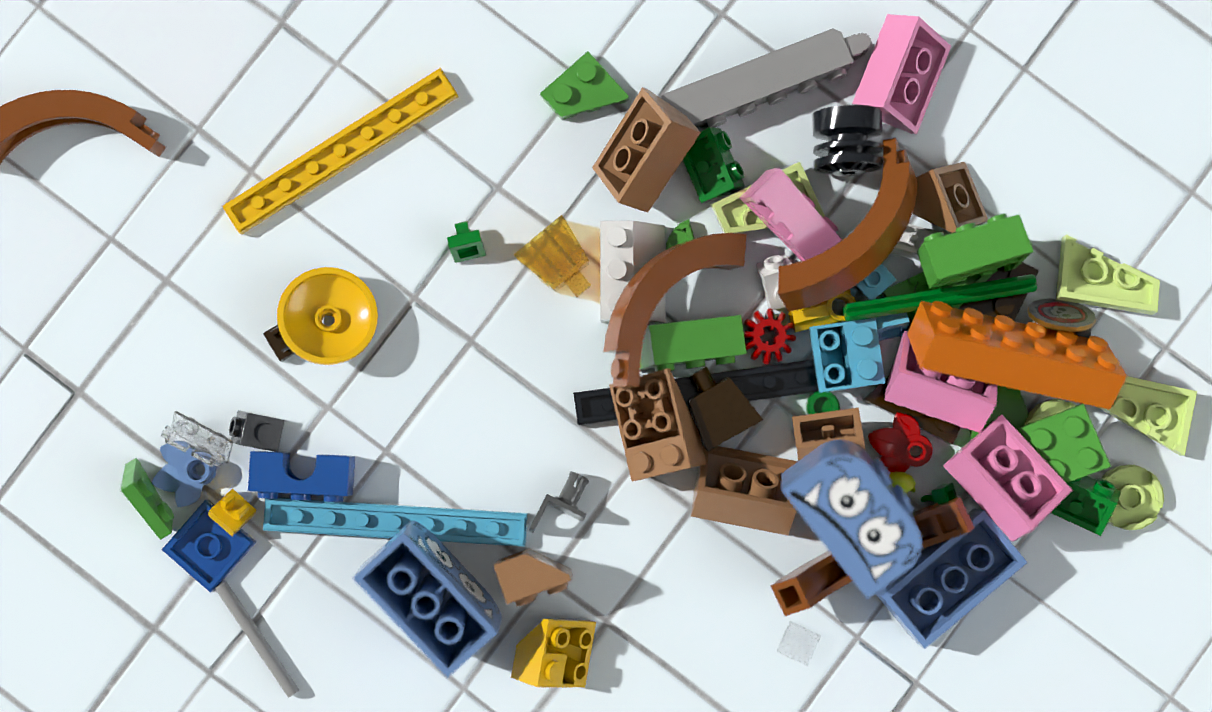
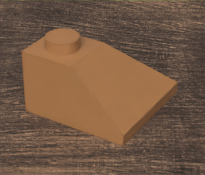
[913,162,988,233]

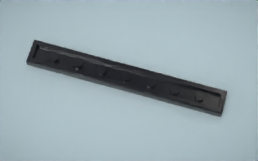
[573,359,818,425]

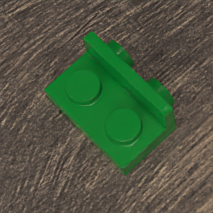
[683,127,745,203]
[1050,476,1121,536]

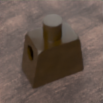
[687,366,763,451]

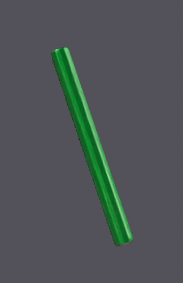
[843,274,1037,322]

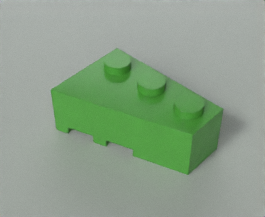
[916,213,1034,288]
[640,315,747,372]

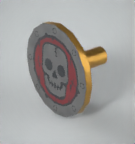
[1027,298,1096,332]

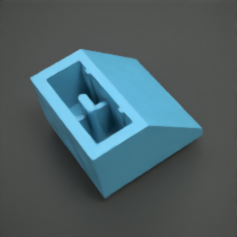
[809,318,886,393]

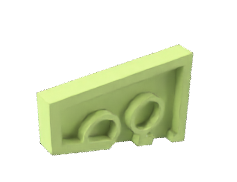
[711,162,825,233]
[1056,234,1160,315]
[1098,376,1197,456]

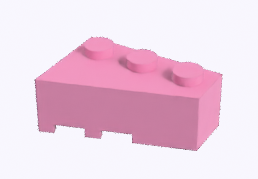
[740,168,842,261]

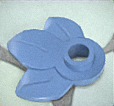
[152,442,217,507]

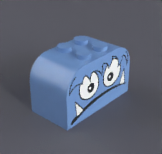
[781,439,921,599]
[353,520,502,678]

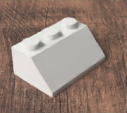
[600,221,666,323]

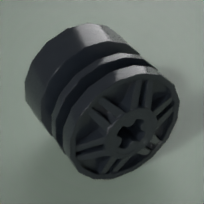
[812,105,883,176]

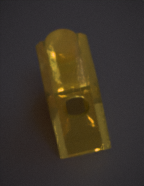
[514,215,592,298]

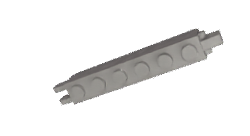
[661,28,872,129]

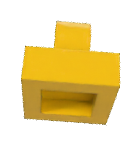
[208,489,257,537]

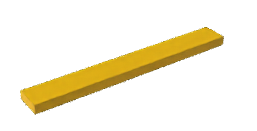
[222,68,459,235]

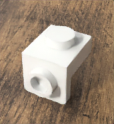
[756,255,792,310]

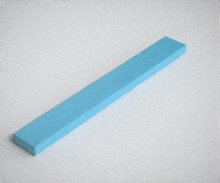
[263,498,528,547]

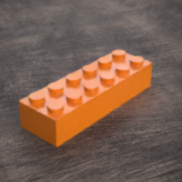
[907,301,1127,409]

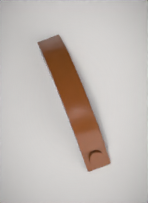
[0,90,166,164]
[778,138,917,312]
[603,233,747,388]
[770,497,975,616]

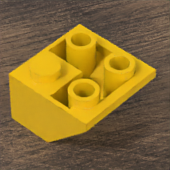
[511,619,596,688]

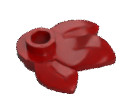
[868,412,933,472]

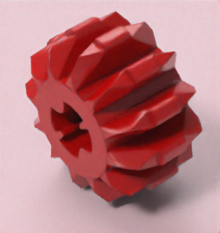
[743,308,796,365]

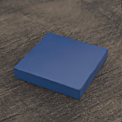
[161,499,256,593]

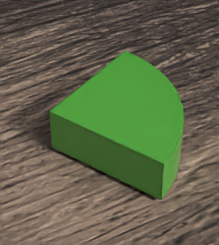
[665,219,695,250]

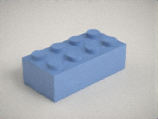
[875,508,1028,649]

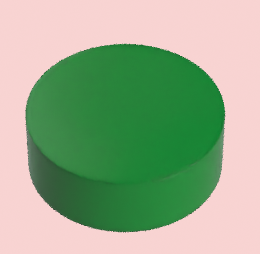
[805,391,840,415]

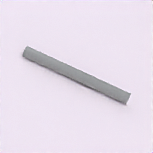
[215,582,299,698]

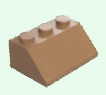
[592,87,700,213]
[691,446,798,536]

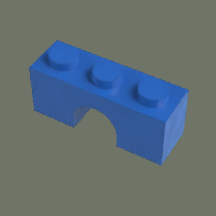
[248,451,355,502]

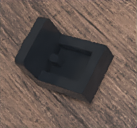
[229,410,285,452]

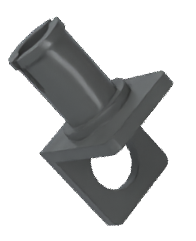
[529,471,589,533]

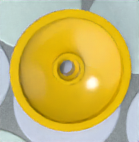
[277,267,378,365]

